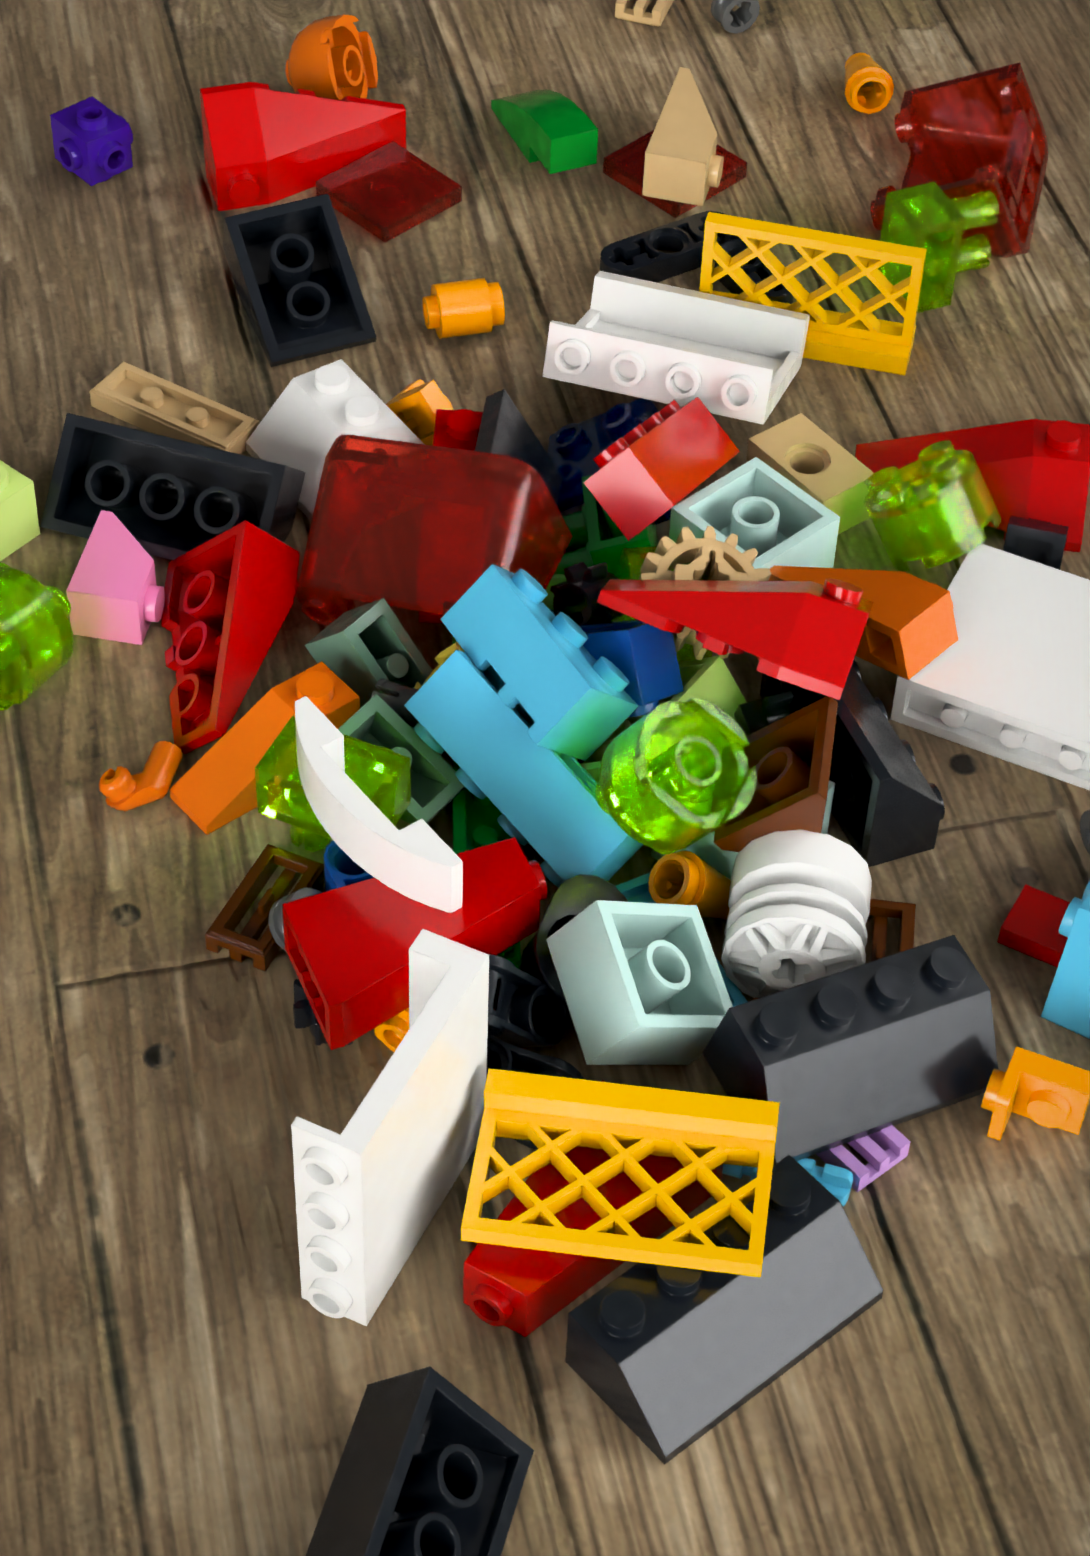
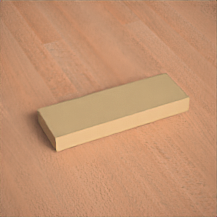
[90,361,260,455]

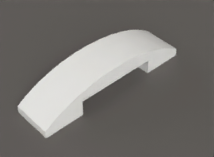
[295,696,463,913]

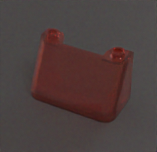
[870,62,1048,258]
[296,435,573,625]

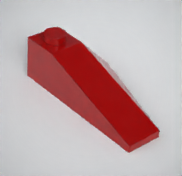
[200,82,406,211]
[855,419,1090,552]
[161,520,300,754]
[597,578,873,701]

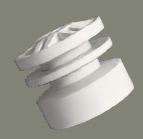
[721,830,872,998]

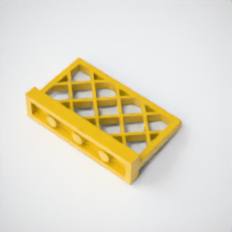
[699,212,927,376]
[461,1068,780,1277]

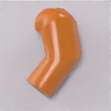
[99,741,183,812]

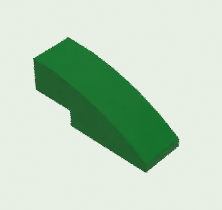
[491,89,598,174]

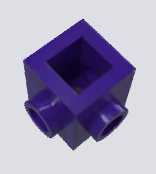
[50,96,133,186]

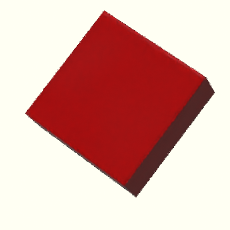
[997,884,1070,968]

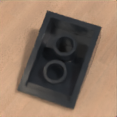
[223,194,376,367]

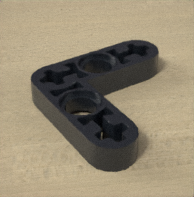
[600,211,794,304]

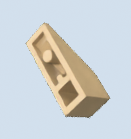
[642,67,724,206]

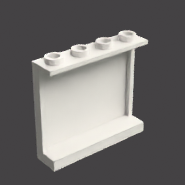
[542,271,810,425]
[890,541,1090,791]
[291,929,489,1326]

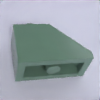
[305,598,432,731]
[338,694,465,824]

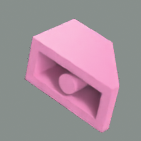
[66,510,165,645]

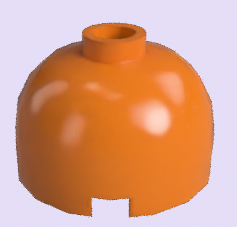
[285,15,378,100]

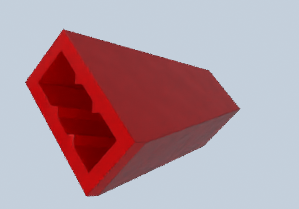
[282,837,547,1050]
[463,1080,723,1337]

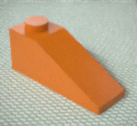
[768,566,958,680]
[169,661,360,835]

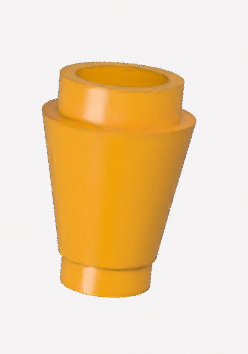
[845,53,894,114]
[648,851,731,920]

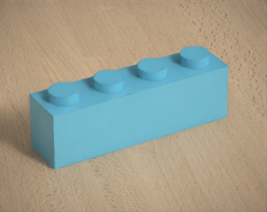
[404,650,649,887]

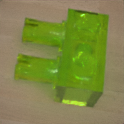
[878,182,999,313]
[255,716,411,851]

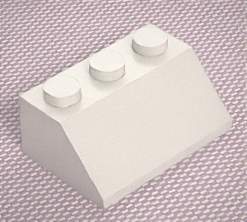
[246,359,432,548]

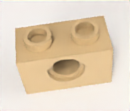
[746,413,876,534]

